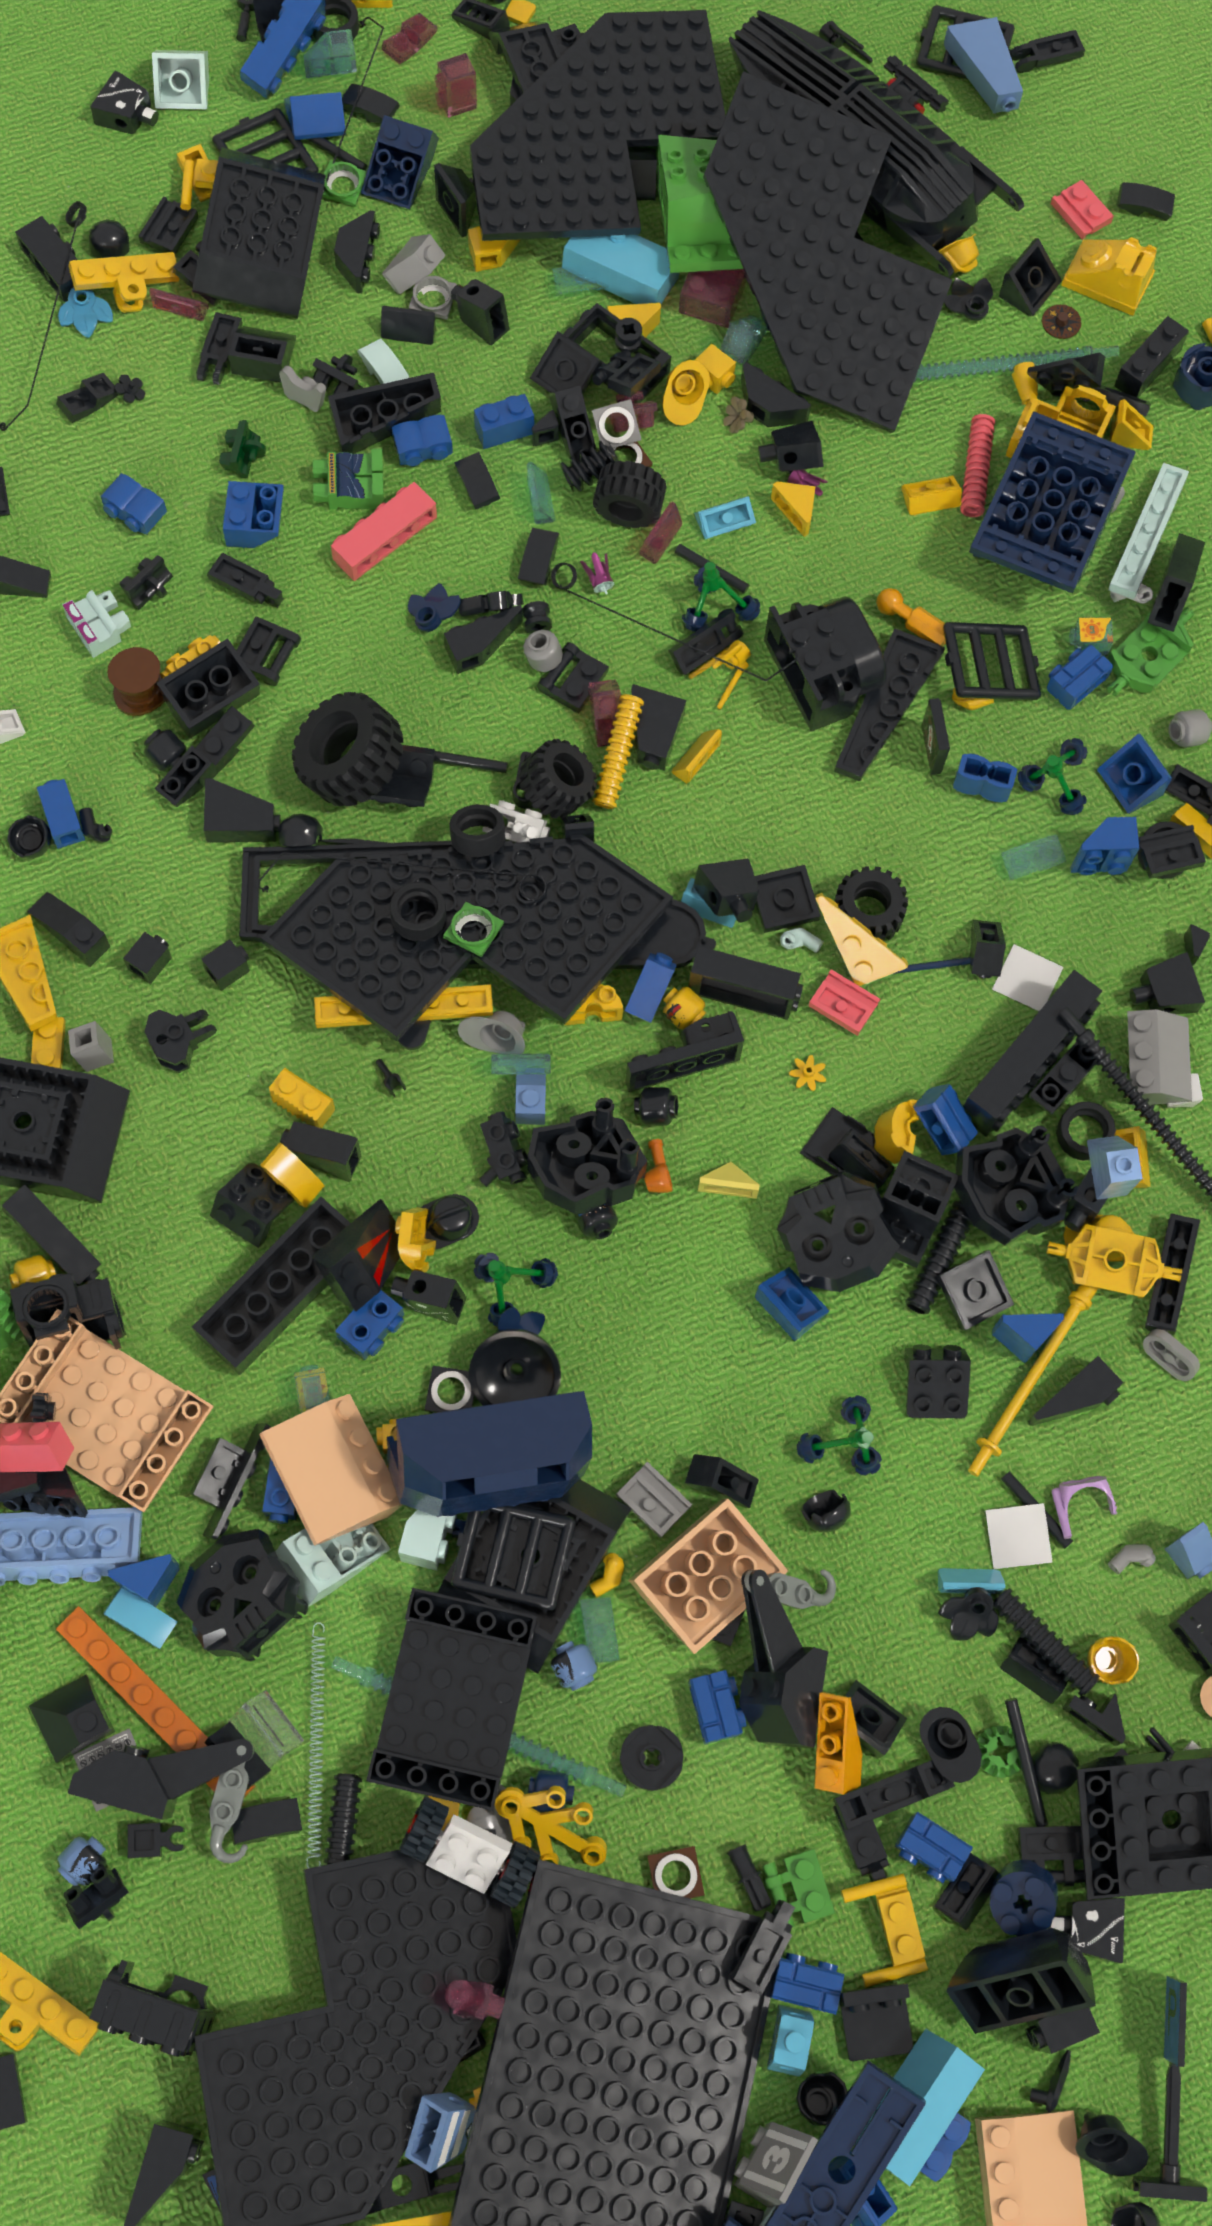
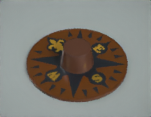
[1042,304,1081,339]

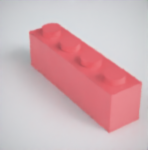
[331,482,437,581]
[0,1422,74,1472]

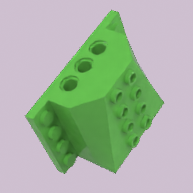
[656,135,743,273]

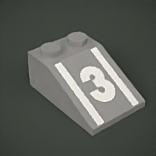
[734,2122,818,2208]

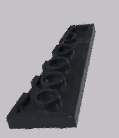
[834,628,945,781]

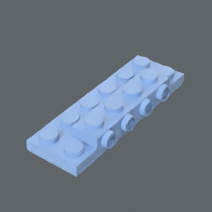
[0,1507,143,1586]

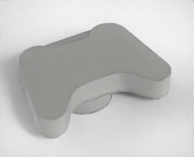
[279,366,326,412]

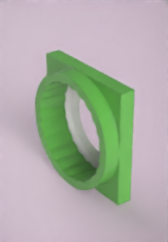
[322,160,367,207]
[443,902,504,957]

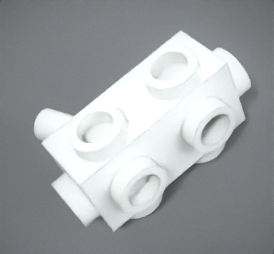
[482,800,550,843]

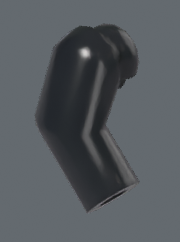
[79,808,112,843]

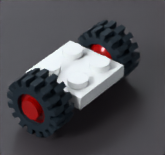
[399,1796,540,1908]

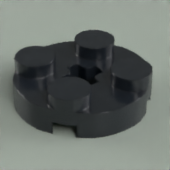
[619,1725,684,1791]

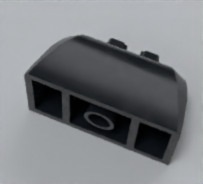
[946,1928,1096,2034]

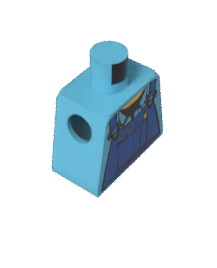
[767,2005,814,2077]

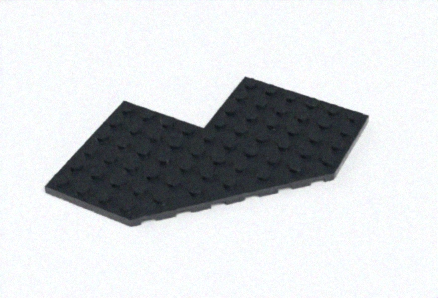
[469,10,726,241]
[703,72,952,433]
[261,834,673,1042]
[194,1829,517,2226]

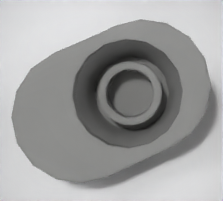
[458,1011,526,1057]

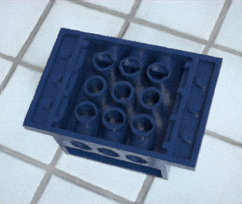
[969,411,1136,594]

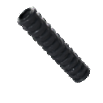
[905,1201,972,1314]
[993,1588,1100,1696]
[324,1773,363,1865]

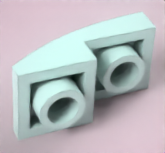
[357,338,410,384]

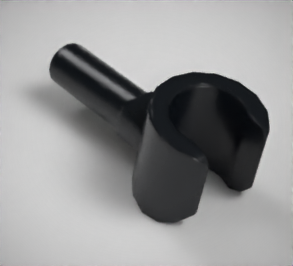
[375,1059,406,1097]

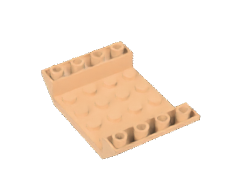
[0,1309,214,1513]

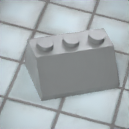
[1127,1010,1192,1105]

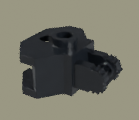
[145,1009,217,1073]

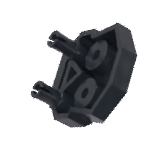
[527,1098,648,1214]
[954,1126,1078,1246]
[777,1170,901,1292]
[176,1529,308,1662]

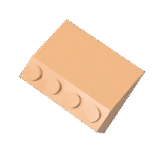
[259,1394,403,1546]
[628,1498,788,1654]
[975,2110,1088,2226]

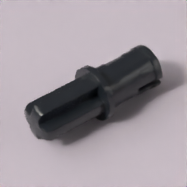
[727,1844,771,1912]

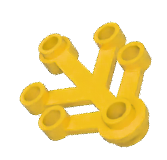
[495,1786,607,1866]

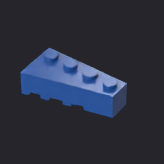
[240,0,326,99]

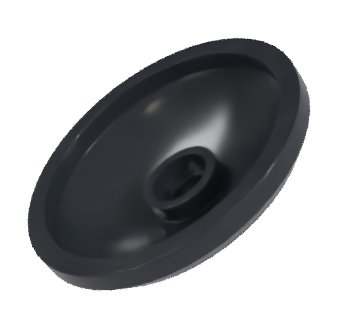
[469,1329,561,1406]

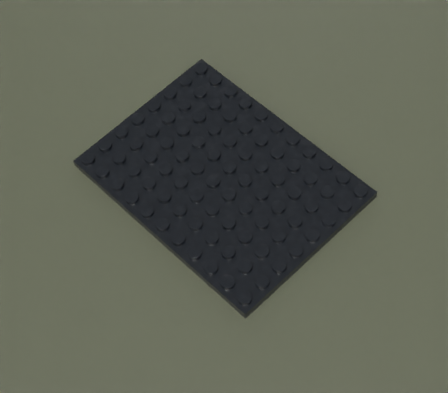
[448,1859,778,2226]

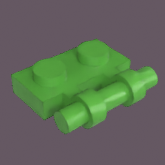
[762,1849,835,1927]

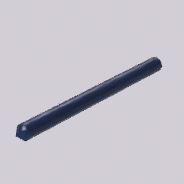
[893,957,970,974]

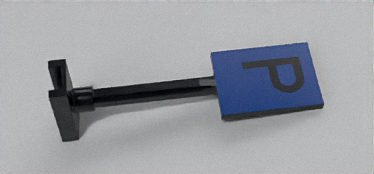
[1133,1976,1207,2202]

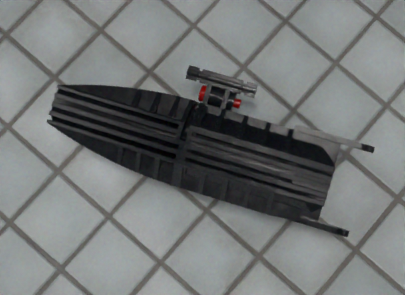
[728,10,1024,277]

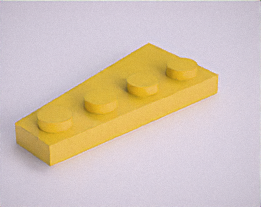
[0,915,58,1032]

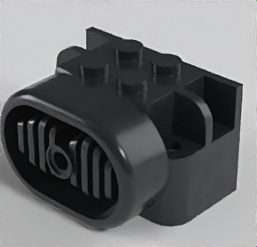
[764,596,887,732]

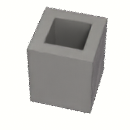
[68,1021,114,1072]

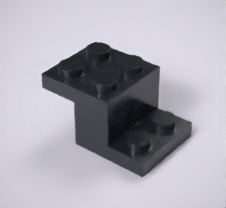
[882,1151,958,1268]

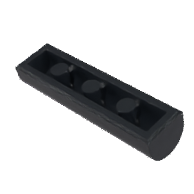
[1145,1213,1200,1335]

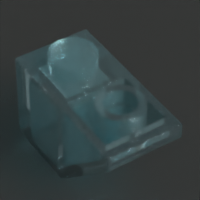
[303,29,357,78]
[720,315,768,364]

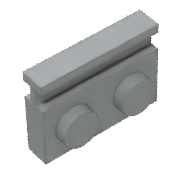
[616,1462,692,1538]

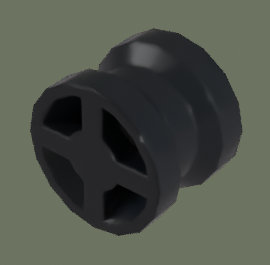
[615,318,642,353]
[523,601,552,634]

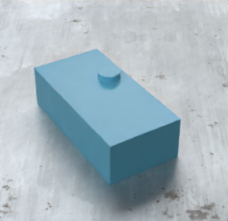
[562,235,679,304]
[854,2028,985,2186]

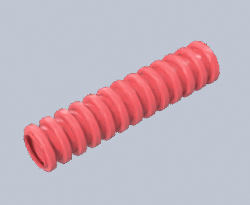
[960,414,995,517]

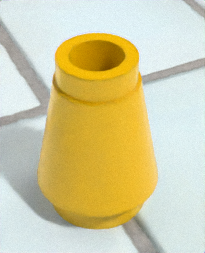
[1012,362,1038,405]

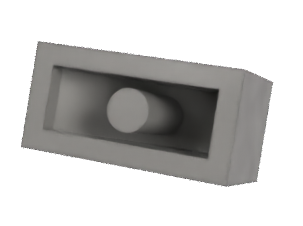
[382,234,445,294]

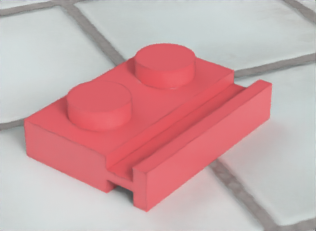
[1050,180,1114,240]
[808,969,881,1036]

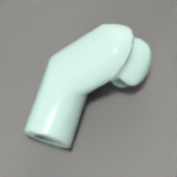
[780,928,824,953]

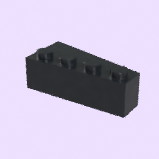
[328,373,441,454]

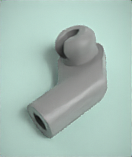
[1108,1544,1156,1574]

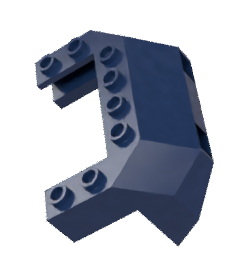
[387,1391,592,1517]

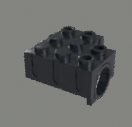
[10,1273,126,1349]
[89,1960,217,2057]

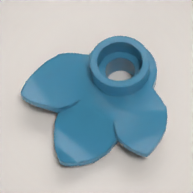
[58,287,113,338]

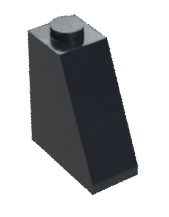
[631,684,686,771]
[204,778,281,843]
[280,1121,361,1182]

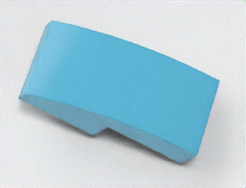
[103,1587,177,1649]

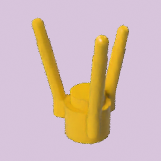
[688,640,751,709]

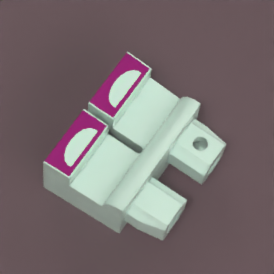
[62,590,131,658]

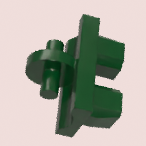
[219,420,266,478]

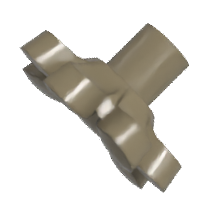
[723,396,754,433]

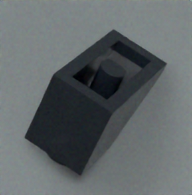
[970,920,1006,978]
[685,1454,759,1508]

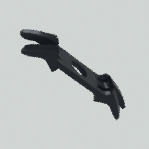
[367,2163,463,2215]

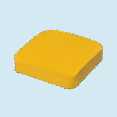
[505,0,536,25]

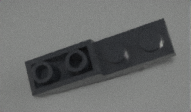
[155,706,255,807]

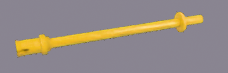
[968,1284,1098,1477]

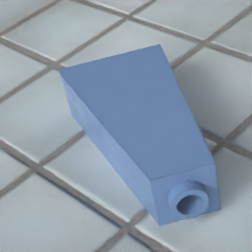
[944,17,1023,113]

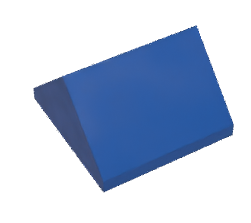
[284,92,346,140]
[1097,734,1172,814]
[755,1267,829,1342]
[992,1313,1064,1363]
[107,1554,180,1607]

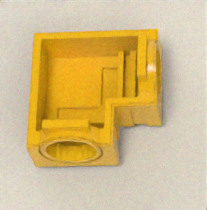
[1005,385,1116,458]

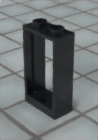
[564,303,671,407]
[688,946,804,1020]

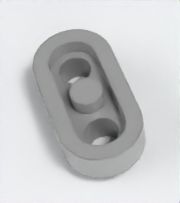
[1143,1329,1200,1381]

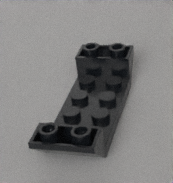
[488,21,562,95]

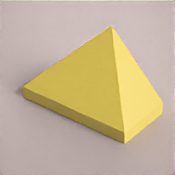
[698,1162,760,1199]

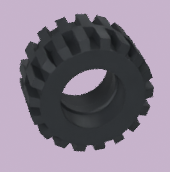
[593,461,667,528]
[518,739,597,818]
[834,866,908,941]

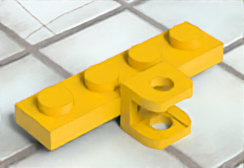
[68,252,180,313]
[0,1952,99,2056]

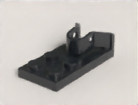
[625,1011,744,1092]

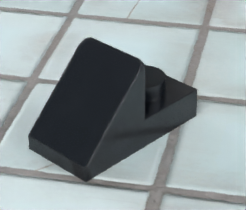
[1062,1693,1126,1746]

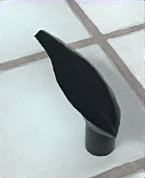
[1030,2050,1071,2113]

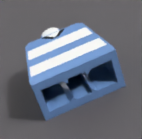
[405,2092,476,2173]

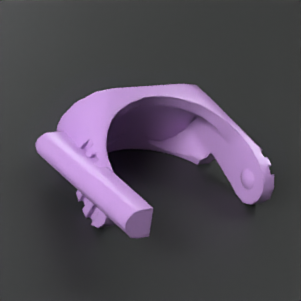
[1051,1476,1117,1539]

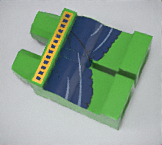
[313,449,384,509]

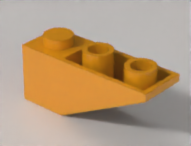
[814,1692,862,1795]

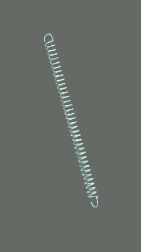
[307,1622,326,1869]

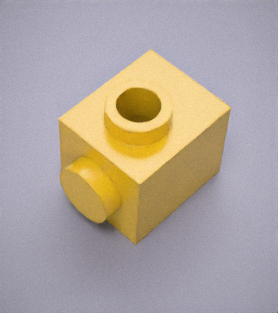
[695,343,736,394]

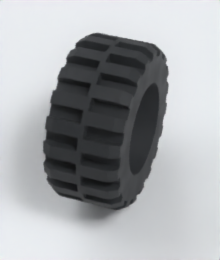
[292,692,403,807]

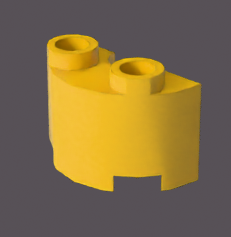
[564,984,623,1026]
[874,1099,919,1164]

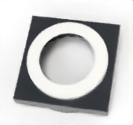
[425,1365,474,1413]

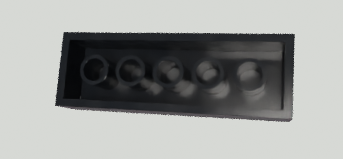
[963,970,1102,1137]
[192,1197,351,1376]

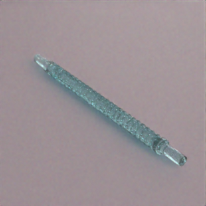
[914,346,1120,382]
[331,1656,627,1798]

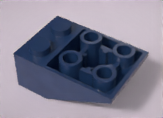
[361,115,439,210]

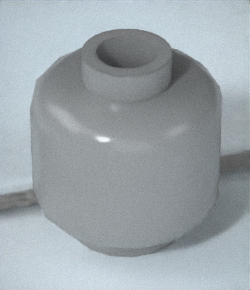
[523,630,563,672]
[1168,709,1212,748]

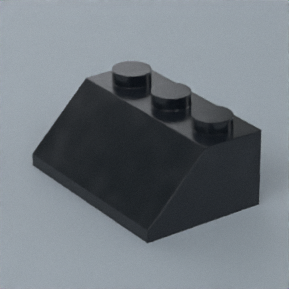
[156,638,260,739]

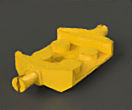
[1046,1224,1182,1299]

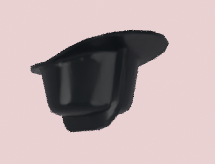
[420,1194,479,1250]
[920,1707,982,1783]
[1075,2112,1149,2176]

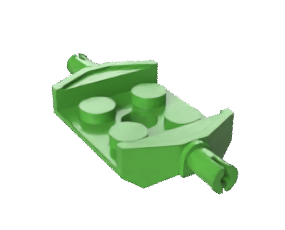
[1107,607,1194,696]

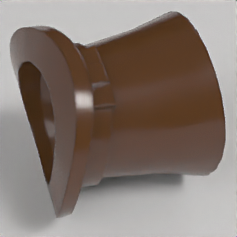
[107,647,165,716]

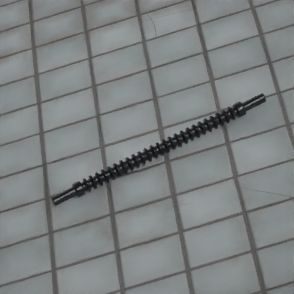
[1058,1007,1212,1202]

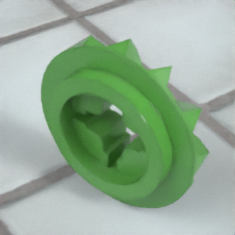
[977,1726,1021,1778]

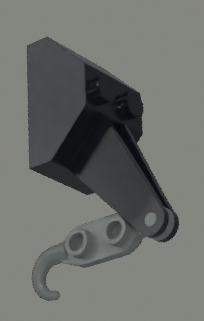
[739,1569,836,1748]
[68,1739,255,1863]

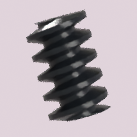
[560,441,619,492]

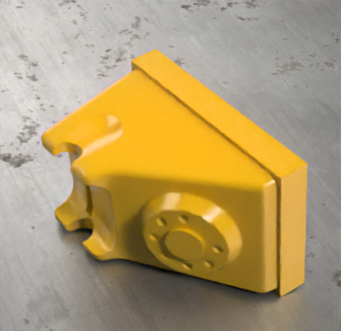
[1061,237,1157,316]

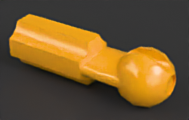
[876,588,946,646]

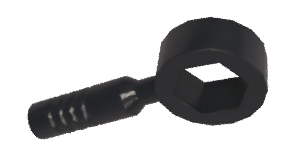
[236,0,254,42]

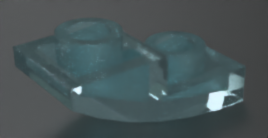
[1001,834,1067,880]

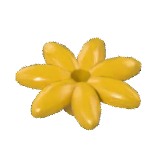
[789,1055,826,1091]

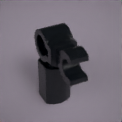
[458,591,524,617]

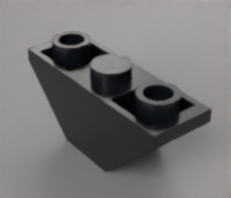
[334,210,380,294]
[741,362,811,427]
[1028,1042,1107,1115]
[3,1467,88,1518]

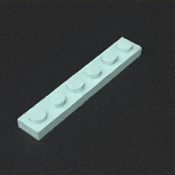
[1108,463,1189,599]

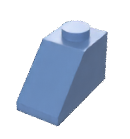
[515,1067,546,1125]
[1165,1522,1212,1579]

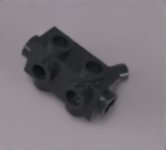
[479,1112,530,1187]

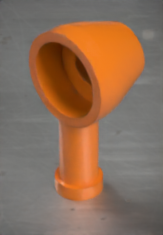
[644,1139,673,1193]

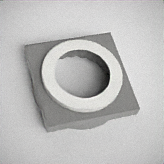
[409,276,457,320]
[591,399,642,448]

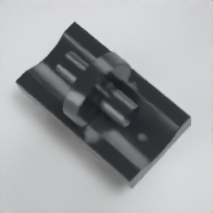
[313,354,363,395]
[120,555,173,610]
[64,1865,129,1929]

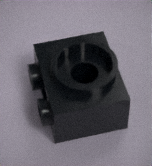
[1025,2008,1100,2054]

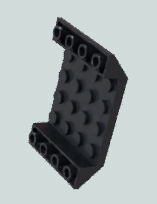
[192,148,326,319]
[366,1588,537,1811]

